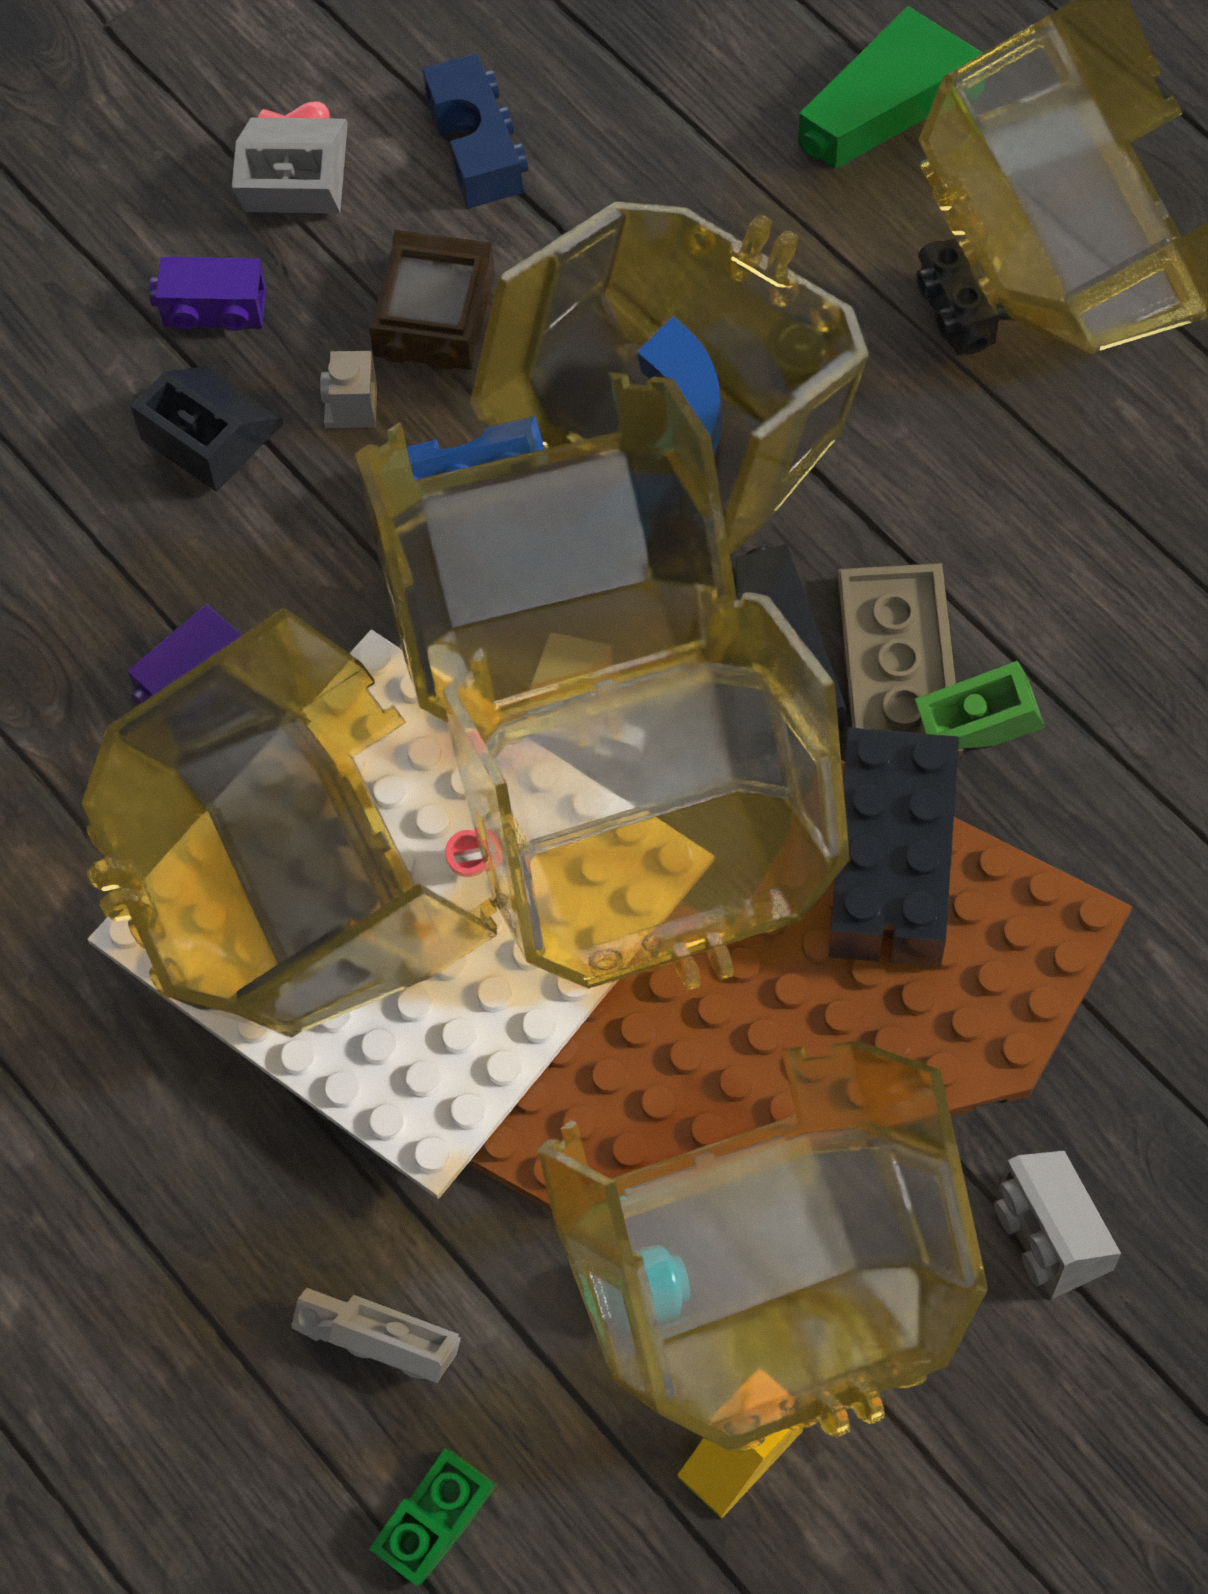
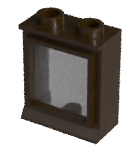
[369,230,495,370]

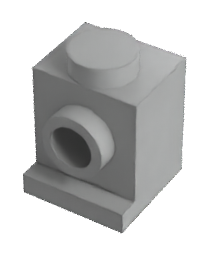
[320,351,377,428]

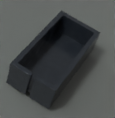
[828,727,959,967]

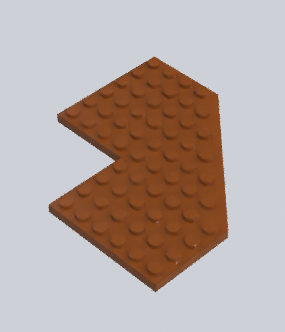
[467,759,1133,1218]

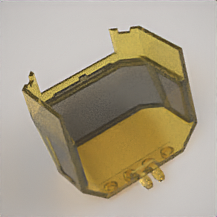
[470,202,869,574]
[355,372,741,745]
[82,608,497,1038]

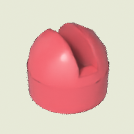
[445,830,490,877]

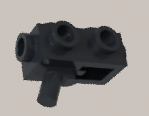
[916,236,1027,355]

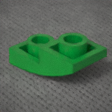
[369,1448,497,1586]

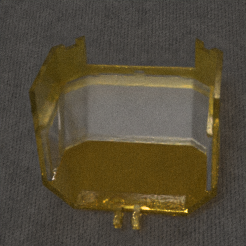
[918,0,1208,355]
[443,584,850,990]
[537,1041,988,1451]

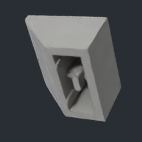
[232,118,348,213]
[994,1151,1121,1299]

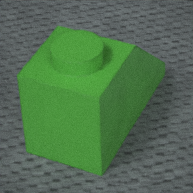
[915,661,1045,749]

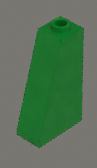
[798,6,985,169]

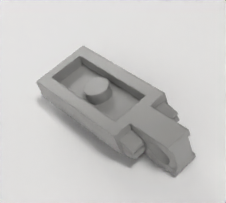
[291,1288,461,1383]

